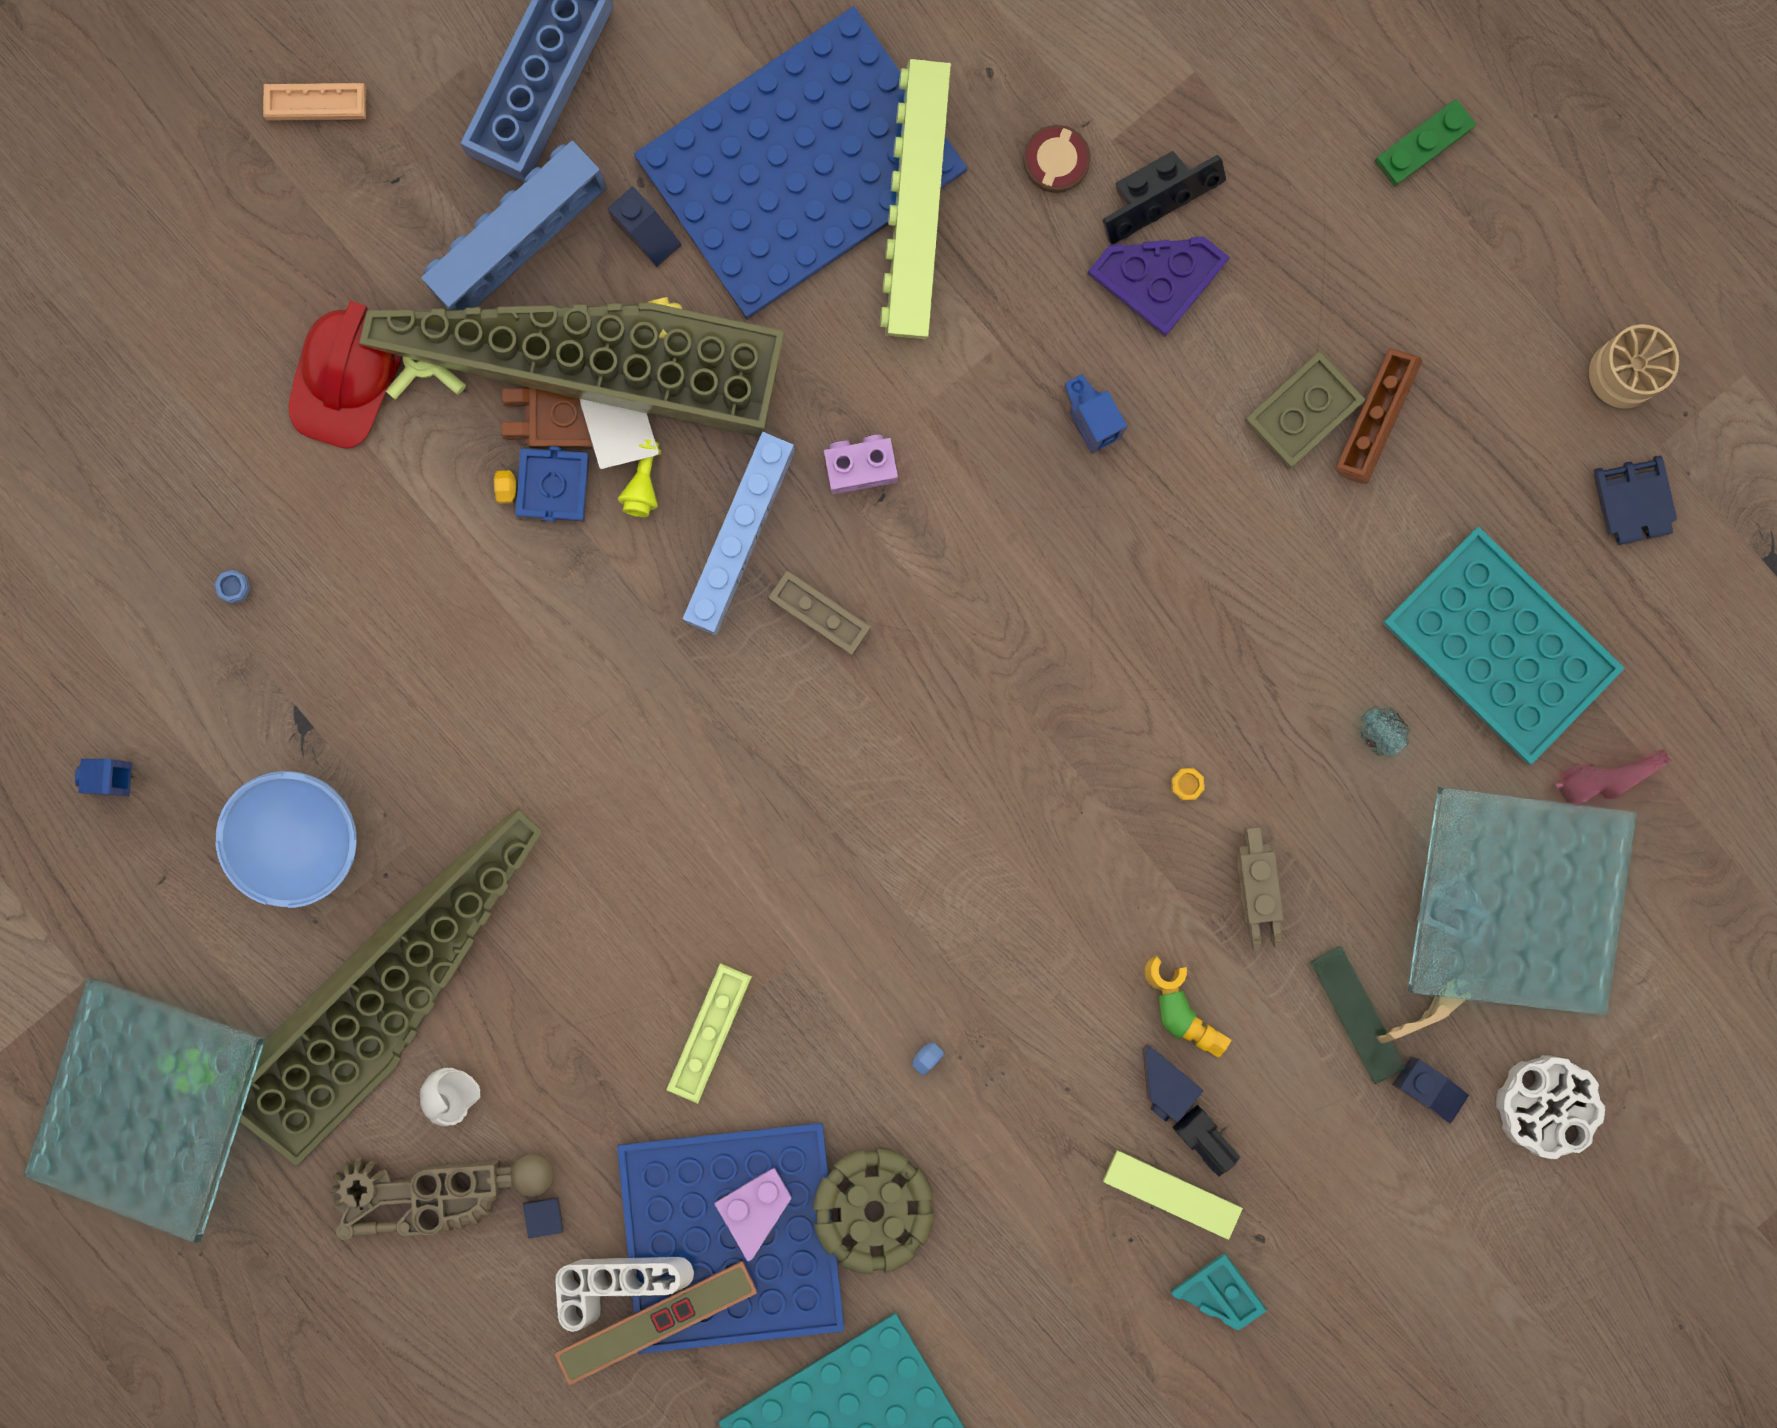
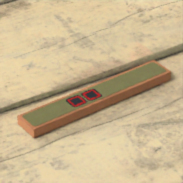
[554,1260,758,1385]

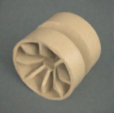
[1589,324,1679,409]

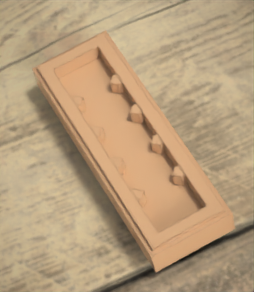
[263,83,366,120]

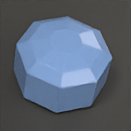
[214,569,251,604]
[912,1042,944,1075]

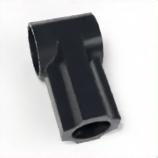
[1172,1105,1241,1177]

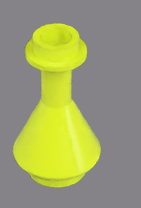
[618,439,661,517]

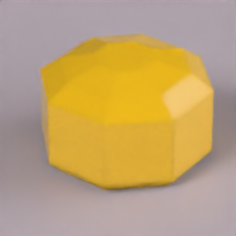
[494,470,517,504]
[1171,768,1205,801]

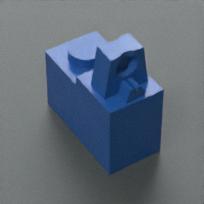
[1064,374,1127,454]

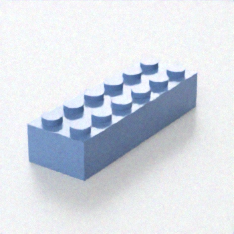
[460,0,614,182]
[421,140,607,310]

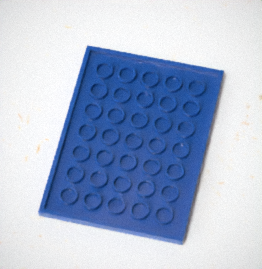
[634,6,967,320]

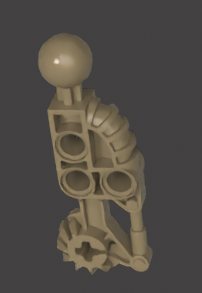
[330,1153,554,1240]

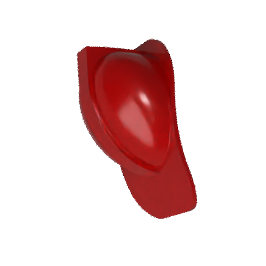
[288,301,402,449]

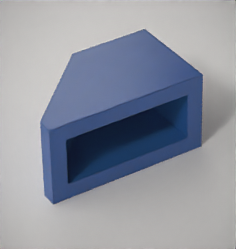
[75,759,132,796]

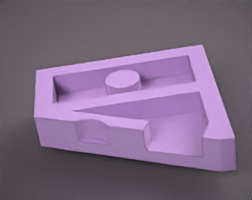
[714,1167,792,1261]

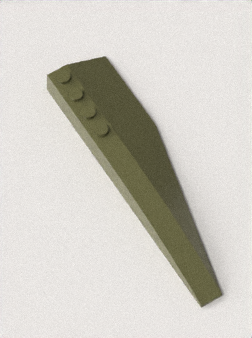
[359,303,784,437]
[217,808,542,1166]

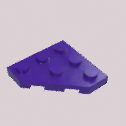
[1087,236,1230,337]

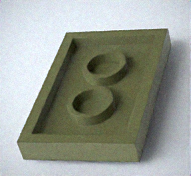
[1244,351,1366,469]

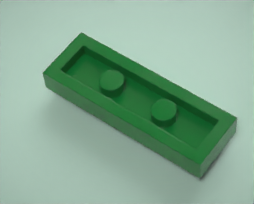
[1375,99,1477,187]

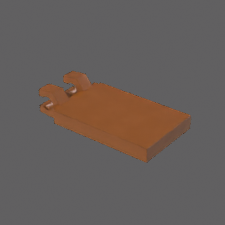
[502,387,593,448]

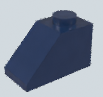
[608,186,681,267]
[1142,1044,1204,1123]
[1392,1057,1469,1124]

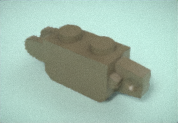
[1236,827,1284,951]

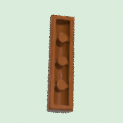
[1335,348,1422,484]

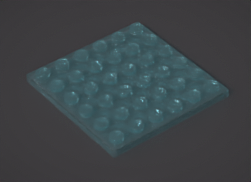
[1408,787,1637,1015]
[24,978,265,1243]

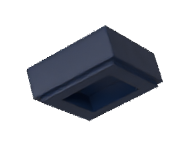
[523,1197,564,1238]

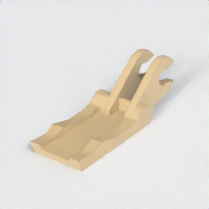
[1376,977,1470,1044]

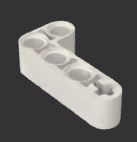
[555,1257,694,1332]

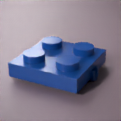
[515,447,589,522]

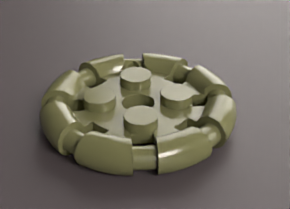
[813,1148,934,1274]

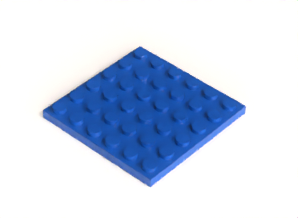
[617,1122,844,1354]

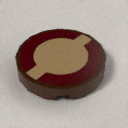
[1023,124,1091,193]

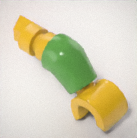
[1145,956,1232,1058]

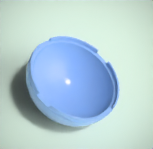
[215,771,357,908]

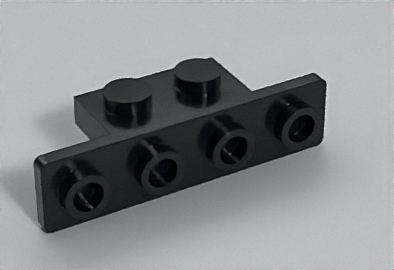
[1103,151,1226,244]

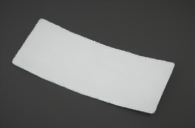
[580,399,659,469]

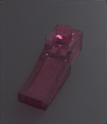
[1555,749,1672,807]

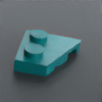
[1171,1252,1267,1331]

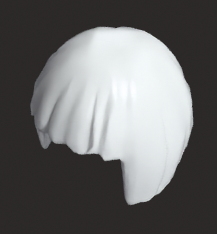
[420,1068,480,1126]

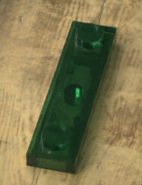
[1310,946,1406,1084]

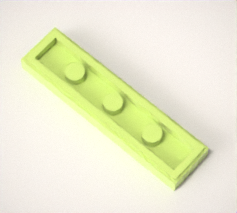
[667,963,752,1104]
[1103,1149,1243,1240]

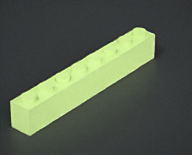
[880,59,951,339]

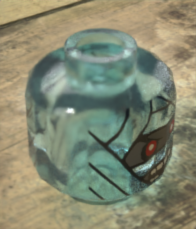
[1358,706,1410,758]

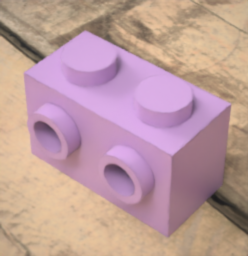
[824,435,898,495]

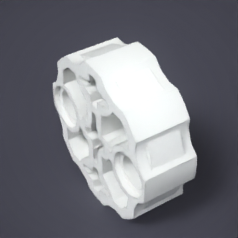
[1496,1055,1605,1159]

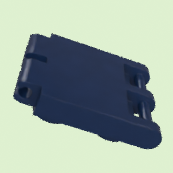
[1594,455,1677,545]

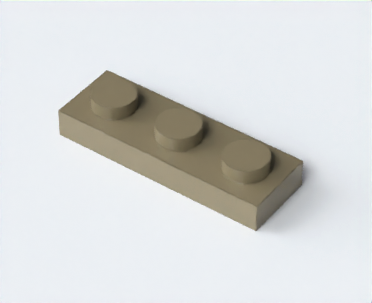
[768,570,871,656]

